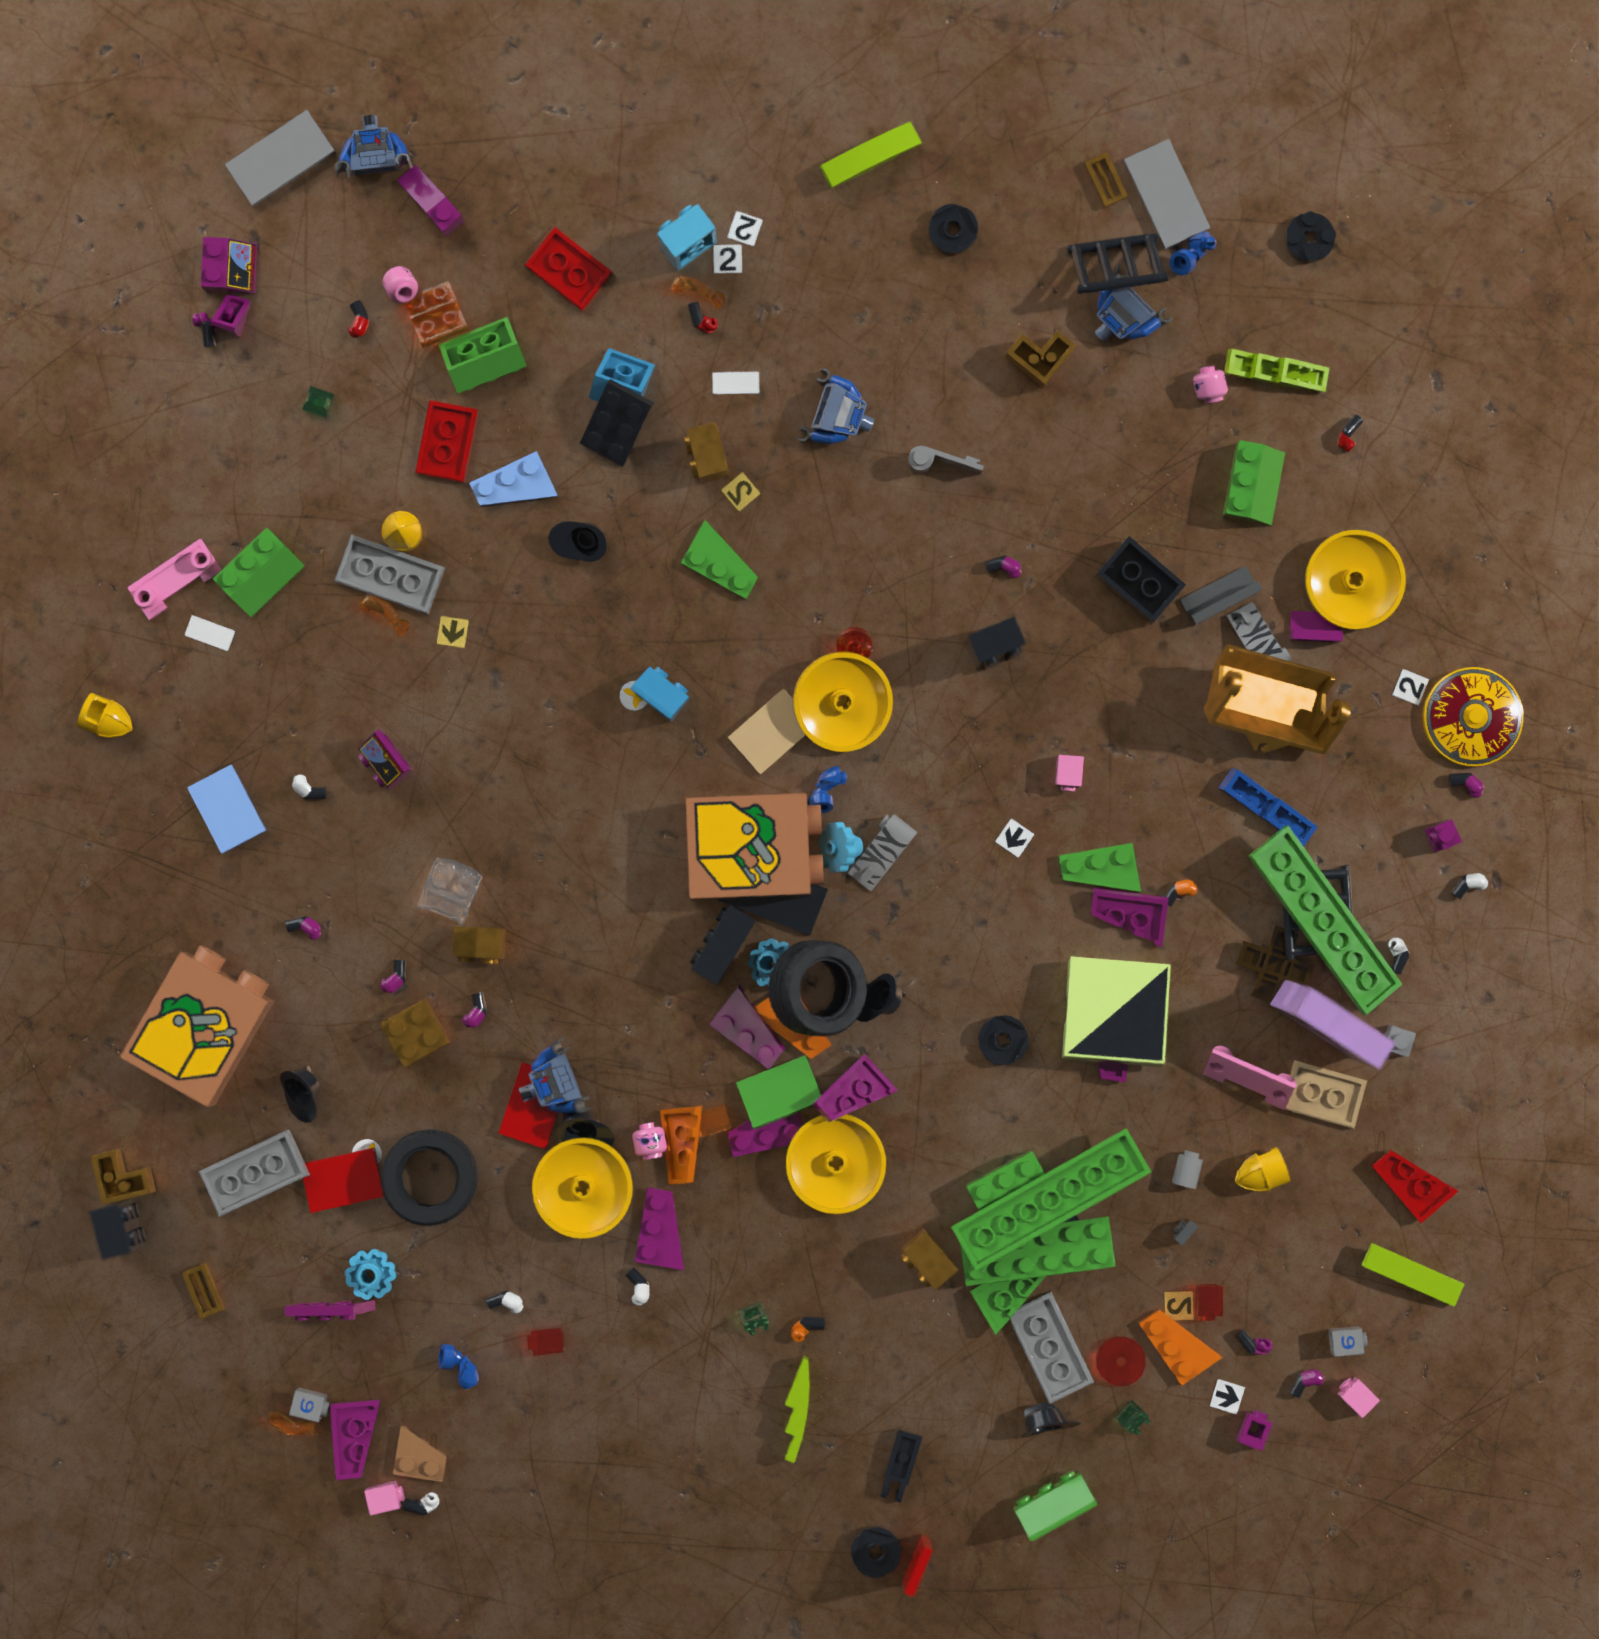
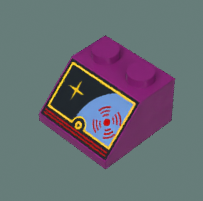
[201,237,257,294]
[358,729,414,789]

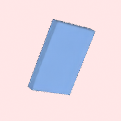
[187,765,267,854]

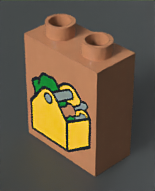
[686,793,824,901]
[120,945,275,1107]

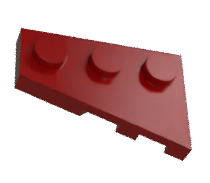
[1371,1150,1459,1223]

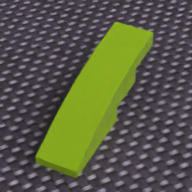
[820,121,922,189]
[1224,349,1329,392]
[1361,1243,1465,1307]
[785,1356,810,1463]

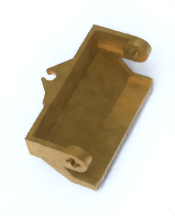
[1203,644,1351,755]

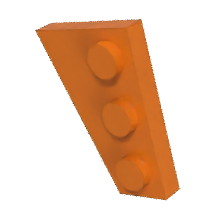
[756,997,831,1059]
[660,1106,702,1184]
[1138,1309,1223,1386]

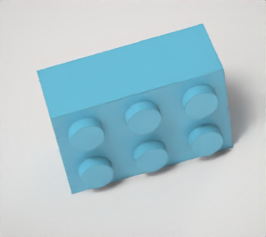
[657,204,717,271]

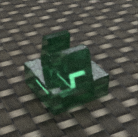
[303,386,335,419]
[738,1301,769,1335]
[1115,1400,1150,1435]

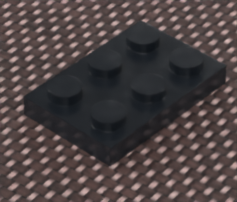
[580,379,654,467]

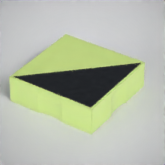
[1062,957,1171,1067]

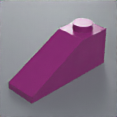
[397,165,464,237]

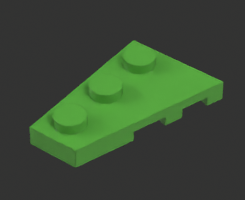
[681,520,758,599]
[1058,843,1141,892]
[970,1276,1046,1335]

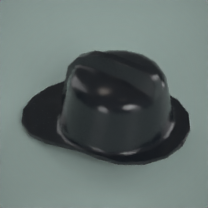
[548,521,607,562]
[856,973,906,1022]
[280,1065,320,1123]
[556,1111,615,1146]
[1022,1403,1081,1438]

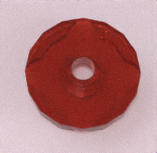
[1096,1336,1146,1386]

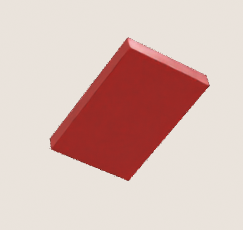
[524,226,613,312]
[415,400,479,483]
[498,1062,558,1149]
[303,1148,384,1213]
[902,1534,933,1597]

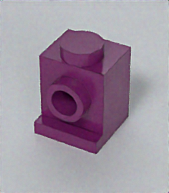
[1424,819,1462,853]
[1236,1409,1273,1451]

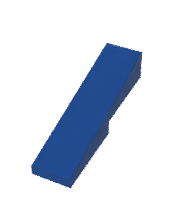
[1218,768,1318,847]

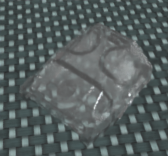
[416,858,483,926]

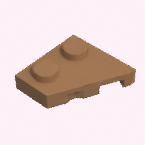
[393,1425,447,1482]

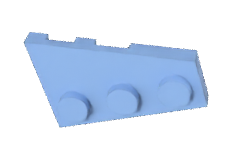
[469,451,558,506]

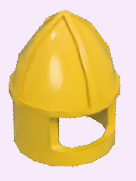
[381,511,422,552]
[77,693,133,738]
[1235,1147,1290,1192]

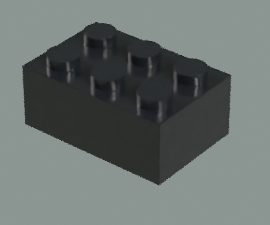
[1094,536,1186,625]
[965,616,1026,671]
[690,905,756,985]
[89,1198,147,1261]

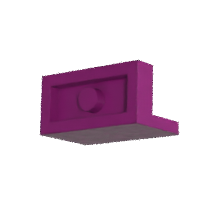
[1289,611,1343,643]

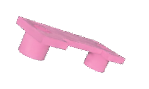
[127,538,222,620]
[1203,1046,1296,1110]

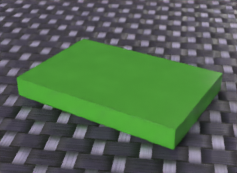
[736,1055,821,1130]

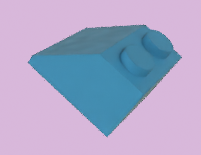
[589,348,655,402]
[630,666,690,722]

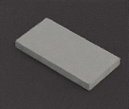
[225,110,335,207]
[1123,139,1210,250]
[334,534,445,615]
[199,1130,310,1217]
[1009,1291,1094,1404]

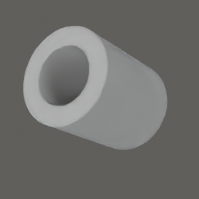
[1172,1150,1203,1189]

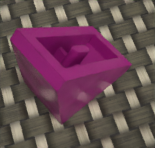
[211,293,251,338]

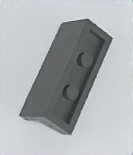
[1181,566,1262,626]

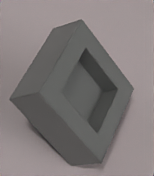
[1172,1218,1198,1246]

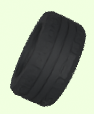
[768,940,867,1037]
[380,1129,478,1226]

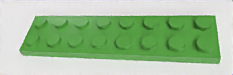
[1248,826,1402,1015]
[951,1128,1152,1271]

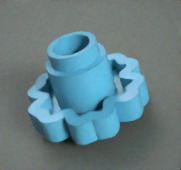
[818,822,863,873]
[748,939,791,986]
[345,1249,397,1300]

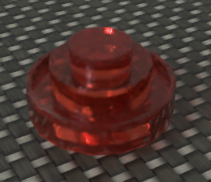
[836,627,873,658]

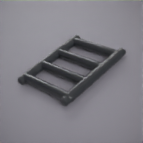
[1067,233,1169,294]
[1282,865,1353,960]

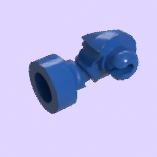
[1170,232,1216,276]
[808,766,847,813]
[438,1344,479,1389]

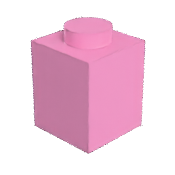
[1055,755,1084,792]
[1338,1377,1380,1418]
[364,1480,405,1515]

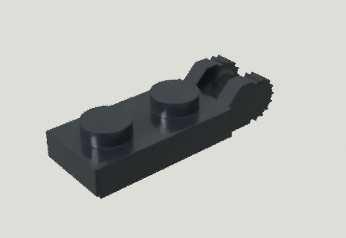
[880,1429,923,1503]

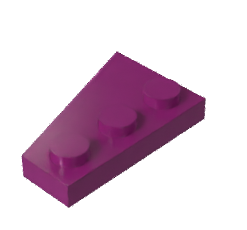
[1091,888,1168,947]
[812,1054,898,1122]
[728,1112,803,1157]
[635,1187,684,1270]
[330,1399,381,1480]

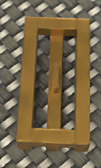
[1084,152,1128,208]
[181,1263,225,1319]

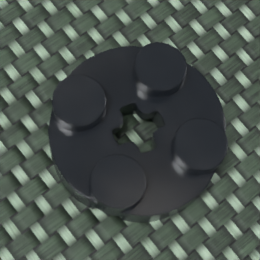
[928,204,978,255]
[1285,211,1336,262]
[978,1015,1028,1065]
[851,1526,901,1578]

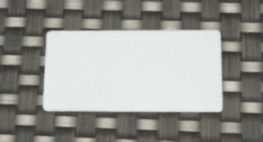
[713,372,759,394]
[185,615,235,651]

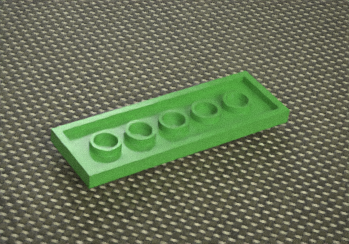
[961,1217,1116,1286]

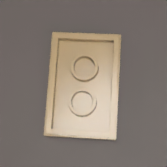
[728,688,806,775]
[1285,1060,1367,1129]

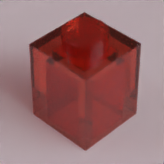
[1195,1284,1223,1321]
[527,1325,565,1356]

